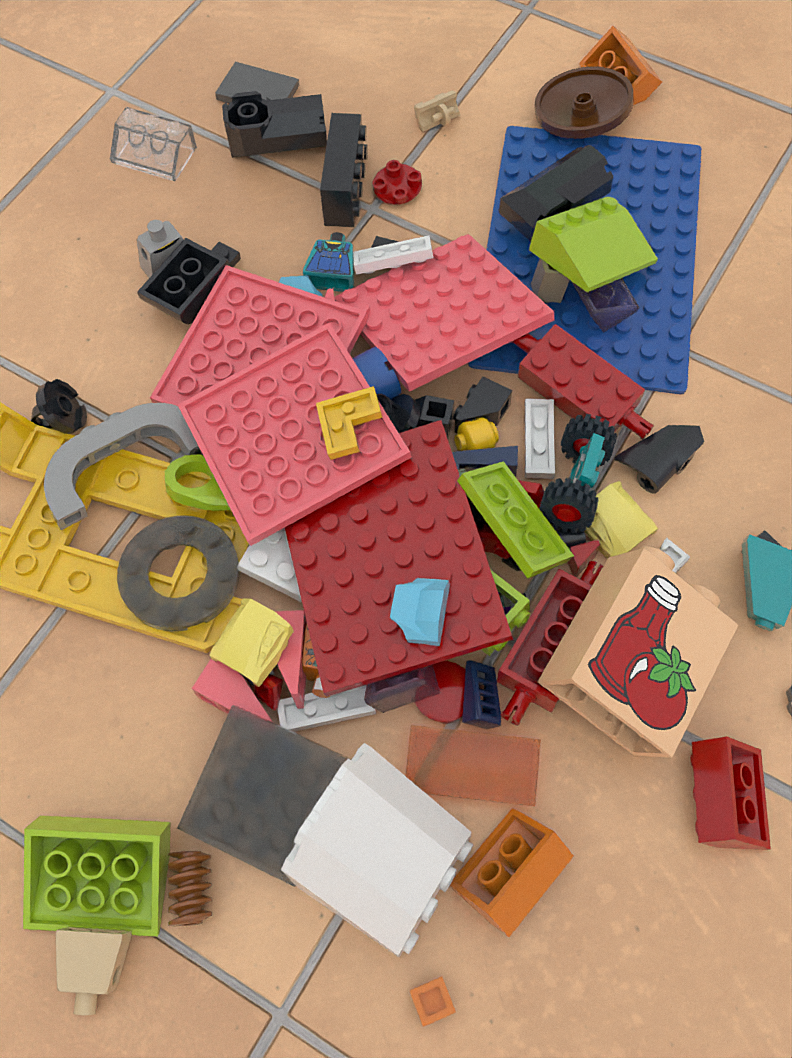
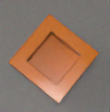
[410,976,456,1027]

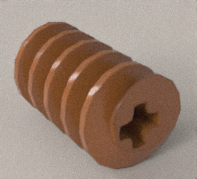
[168,851,212,927]

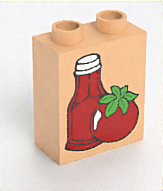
[538,546,738,757]

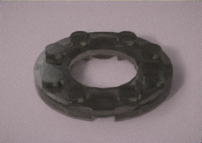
[117,516,240,631]

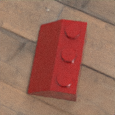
[690,736,771,850]

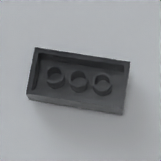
[320,113,368,227]

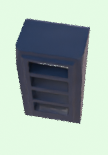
[462,660,501,729]

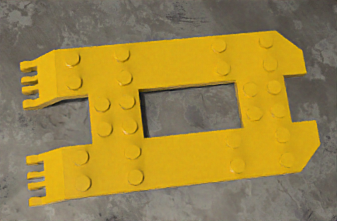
[0,402,250,653]

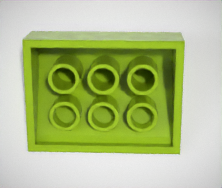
[529,196,658,292]
[23,815,171,937]

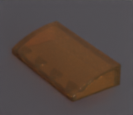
[405,725,541,806]

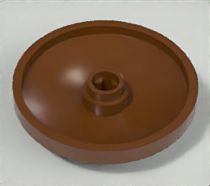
[535,67,634,139]

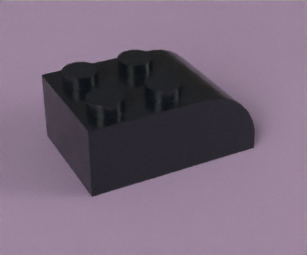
[137,238,229,324]

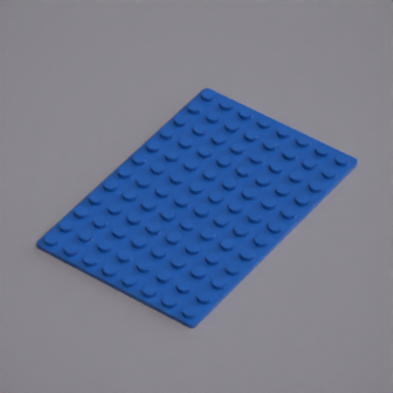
[468,126,702,394]

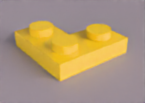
[316,386,382,460]

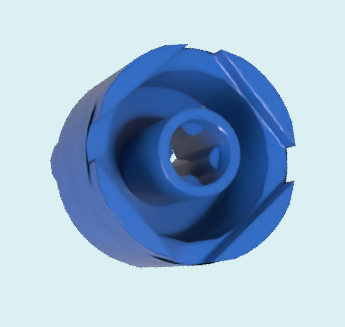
[352,347,401,400]

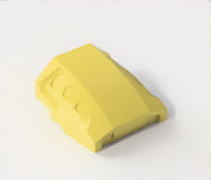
[584,481,658,559]
[209,598,294,687]

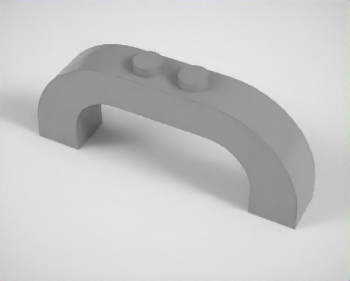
[44,403,203,530]

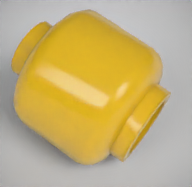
[454,417,499,451]

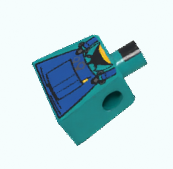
[303,232,354,292]

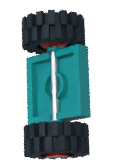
[539,414,617,533]

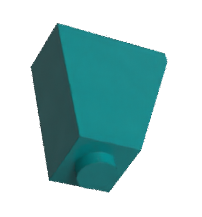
[742,534,792,631]

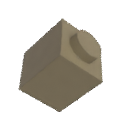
[531,259,569,303]

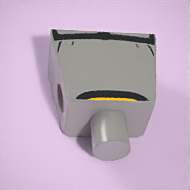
[137,220,184,278]

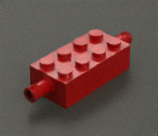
[511,324,654,440]
[497,561,603,726]

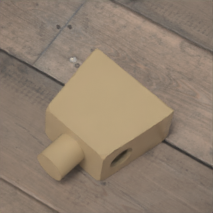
[56,927,132,1015]

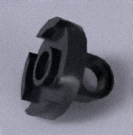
[31,379,87,434]
[377,393,420,433]

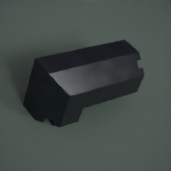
[222,91,327,158]
[499,145,614,242]

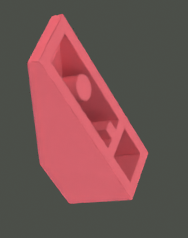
[275,610,307,709]
[191,659,279,739]

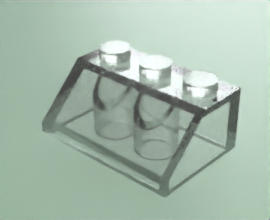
[110,107,197,182]

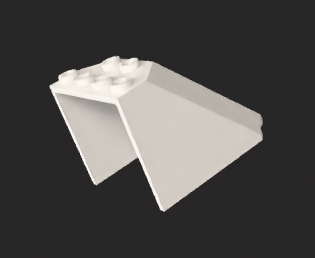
[281,743,473,957]

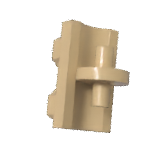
[414,90,460,132]

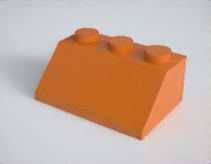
[579,26,662,105]
[450,808,574,937]

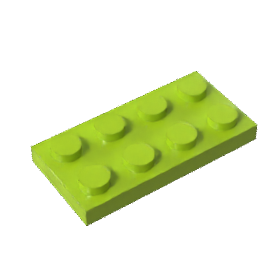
[457,461,574,579]

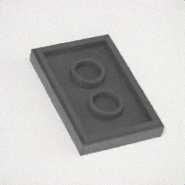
[215,61,299,103]

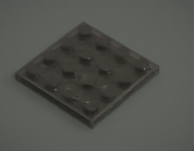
[177,705,352,887]

